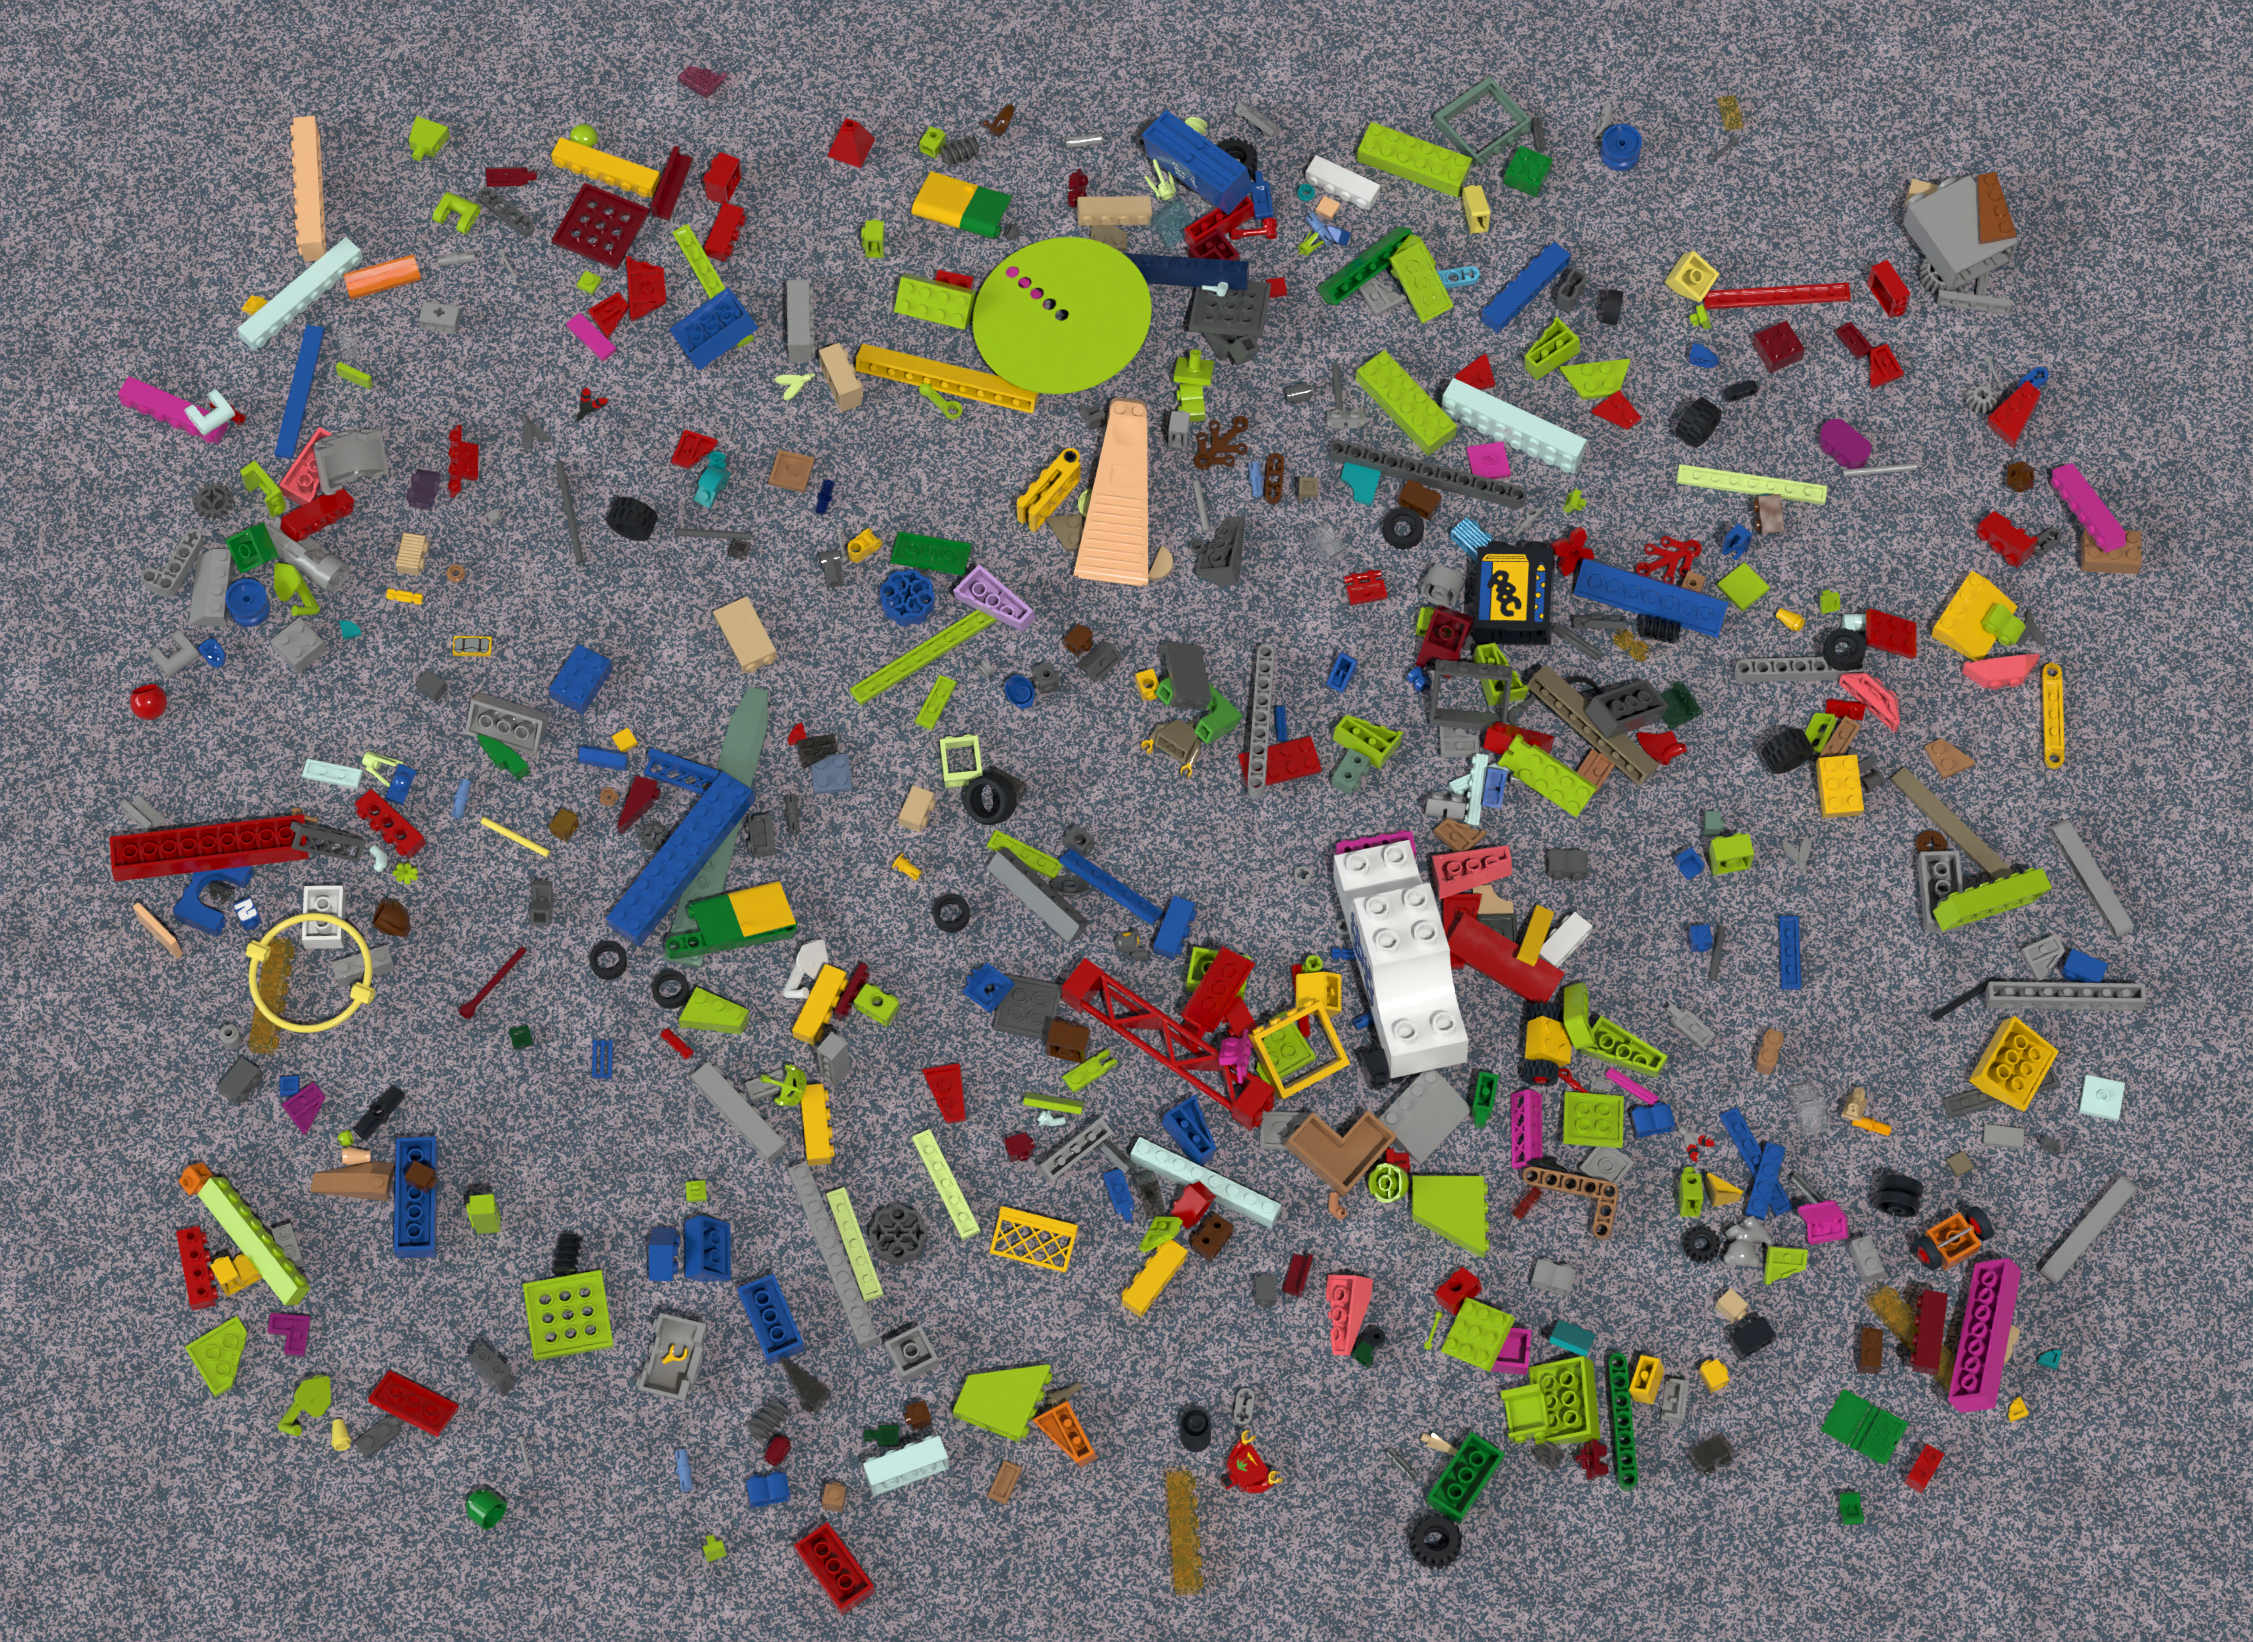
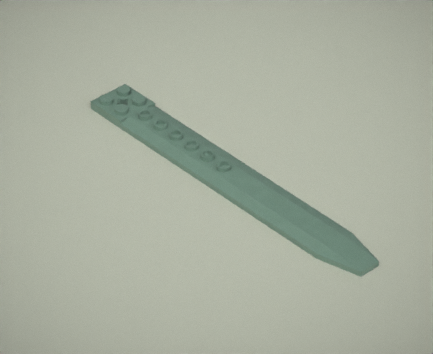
[663,687,768,969]

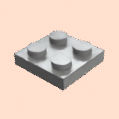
[1579,1146,1635,1194]

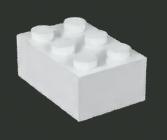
[302,886,346,949]

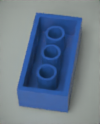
[737,1273,805,1366]

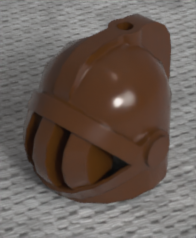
[372,899,411,937]

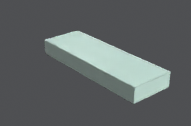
[302,759,363,789]

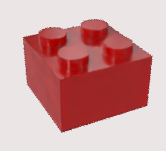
[703,152,742,205]

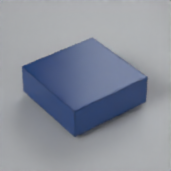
[280,1075,300,1097]

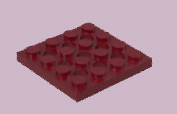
[552,182,650,270]

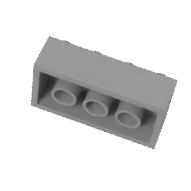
[787,280,815,363]
[1917,851,1965,932]

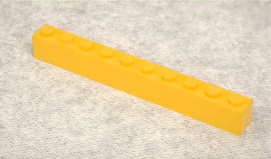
[855,343,1040,414]

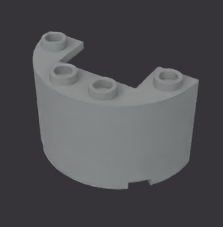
[313,429,389,495]
[636,1313,707,1402]

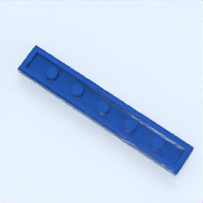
[1059,848,1164,925]
[1719,1107,1794,1217]

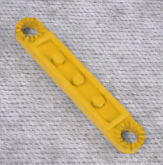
[2042,662,2065,769]

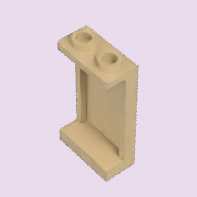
[713,596,777,674]

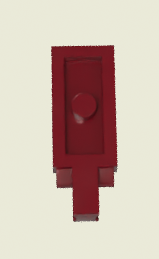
[486,167,537,187]

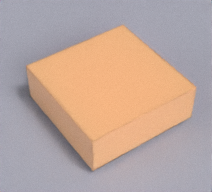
[1315,196,1340,220]

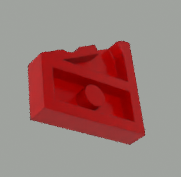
[588,292,629,339]

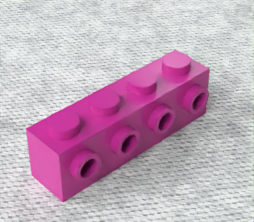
[1336,830,1416,859]

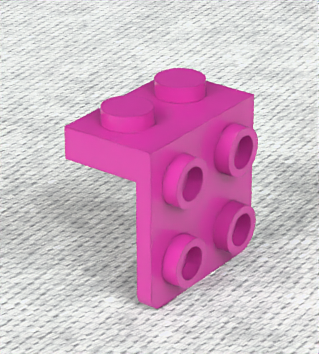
[1798,1200,1849,1245]

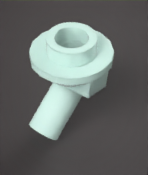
[1037,1109,1065,1126]

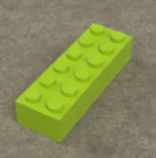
[1357,122,1472,198]
[1356,350,1457,456]
[1933,868,2052,932]

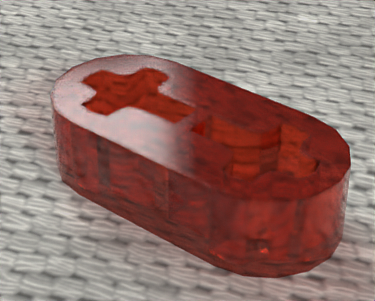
[1513,1186,1543,1221]

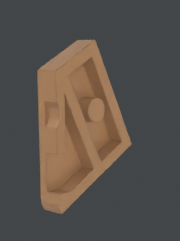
[1924,738,1975,780]

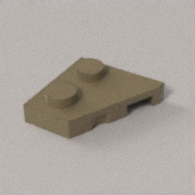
[1090,225,1127,252]

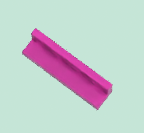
[1511,1089,1543,1169]

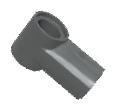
[819,550,843,588]

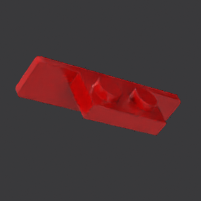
[448,425,479,498]

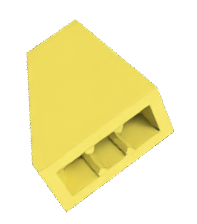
[1462,185,1490,234]

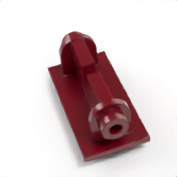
[1068,168,1088,208]

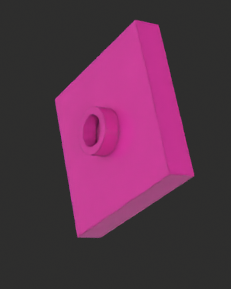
[1466,441,1511,479]

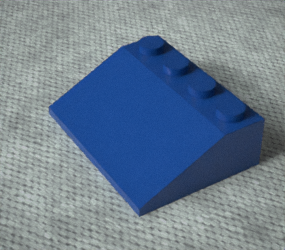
[669,287,758,371]

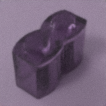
[406,469,441,511]

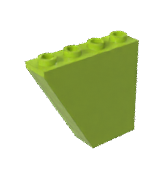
[1412,1176,1489,1257]
[953,1365,1053,1443]

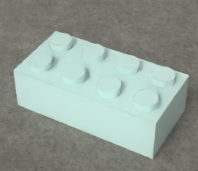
[863,1435,949,1496]

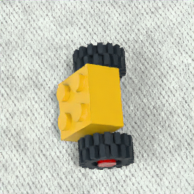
[1523,1003,1572,1087]

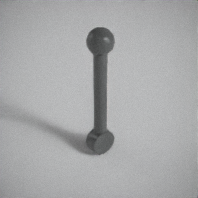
[1709,137,1739,161]

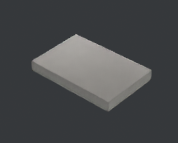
[1260,1111,1320,1150]

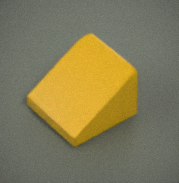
[242,295,268,316]

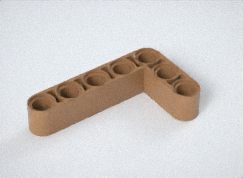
[1523,1167,1620,1241]

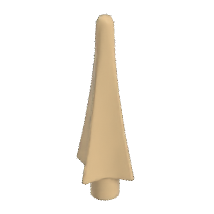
[1420,1432,1458,1456]

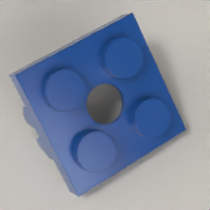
[962,962,1015,1014]

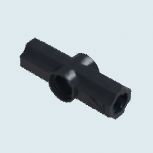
[353,1086,406,1141]

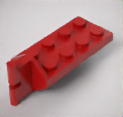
[1178,946,1255,1048]

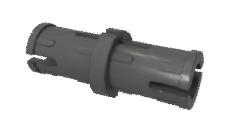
[785,794,800,834]

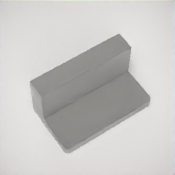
[120,796,165,833]

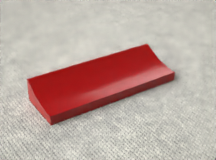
[1448,913,1565,1004]

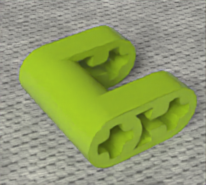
[432,191,481,235]

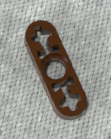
[1265,453,1284,505]

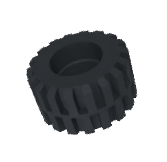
[1216,137,1257,180]
[1676,397,1722,448]
[606,497,658,541]
[1761,728,1814,774]
[1410,1514,1462,1570]

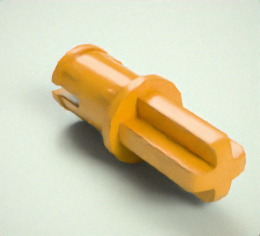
[1852,1116,1892,1136]

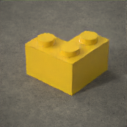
[210,1254,262,1297]

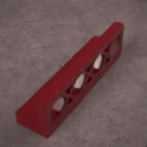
[651,145,693,221]

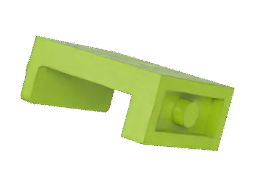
[240,460,287,518]
[1500,1383,1551,1444]

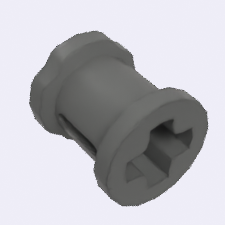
[1860,770,1885,794]

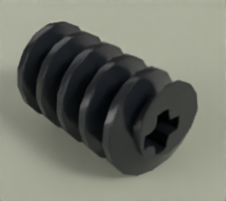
[1641,613,1682,644]
[552,1233,583,1277]

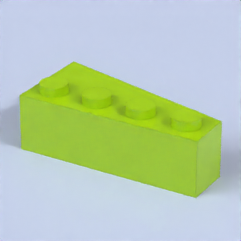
[1580,1016,1668,1078]

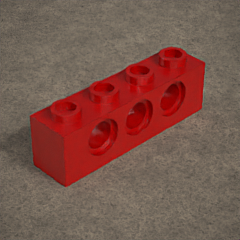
[354,789,426,860]

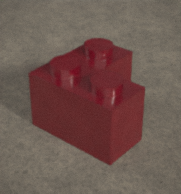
[1189,229,1240,261]

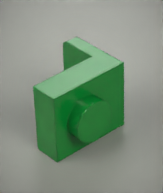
[1839,1492,1864,1525]

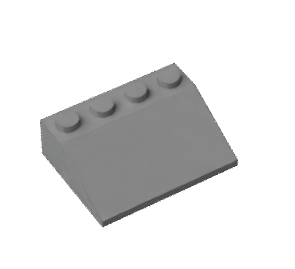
[1379,1069,1472,1165]

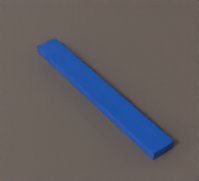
[274,325,325,459]

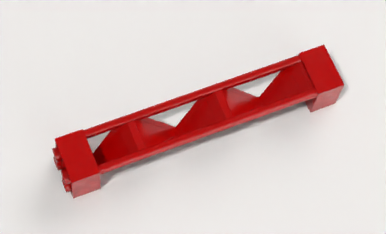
[1061,958,1275,1131]

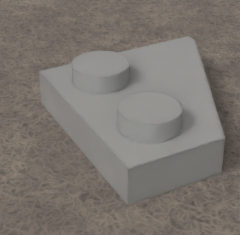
[1357,278,1407,317]
[2021,934,2065,982]

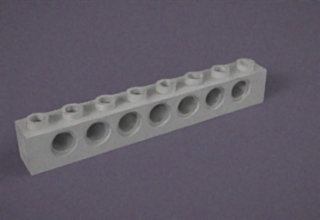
[1985,982,2146,1010]

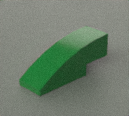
[477,734,530,781]

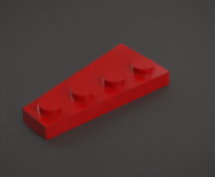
[1443,894,1482,969]

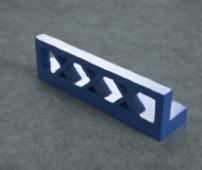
[644,748,720,795]

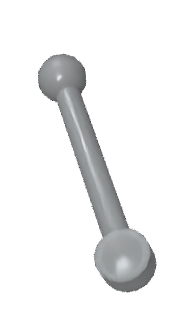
[498,249,519,280]
[1984,355,2004,389]
[836,527,848,563]
[517,1436,533,1476]

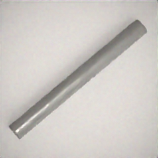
[1842,463,1917,477]

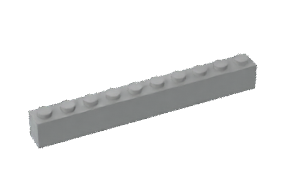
[788,1161,878,1351]

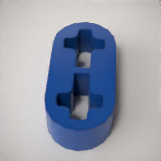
[2017,367,2049,389]

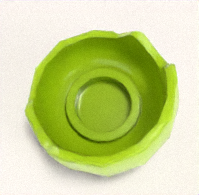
[570,123,599,148]

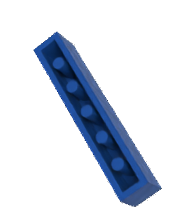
[1481,242,1571,334]

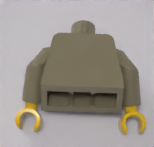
[1141,719,1201,778]

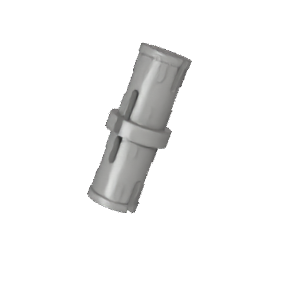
[1594,105,1614,141]
[1065,133,1103,149]
[437,250,476,267]

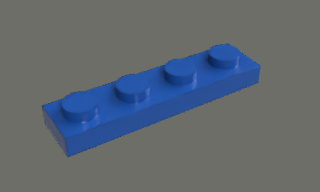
[1745,1142,1786,1221]

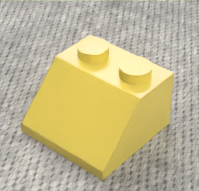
[1664,251,1719,302]

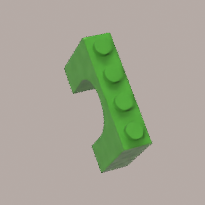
[1155,677,1243,744]

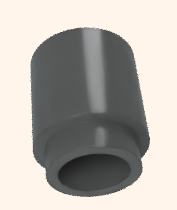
[1285,382,1313,404]

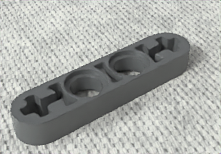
[478,187,535,237]

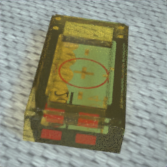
[1717,95,1744,131]

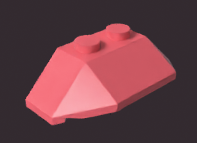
[1962,654,2040,690]
[1839,673,1900,733]

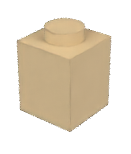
[1715,1288,1748,1323]

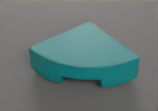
[339,620,362,640]
[2037,1349,2062,1370]

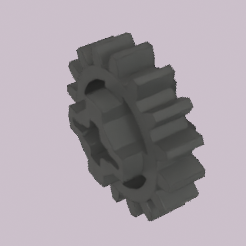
[192,481,234,521]

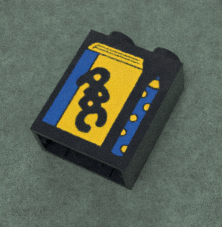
[1473,541,1555,645]

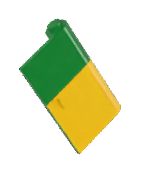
[911,171,1012,240]
[687,881,796,948]

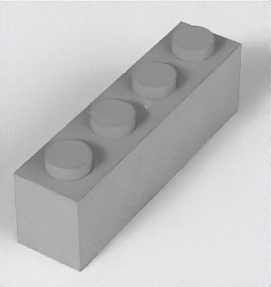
[817,1032,851,1088]
[1037,1117,1113,1183]

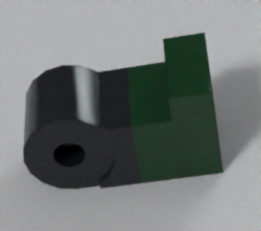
[1352,1328,1385,1369]

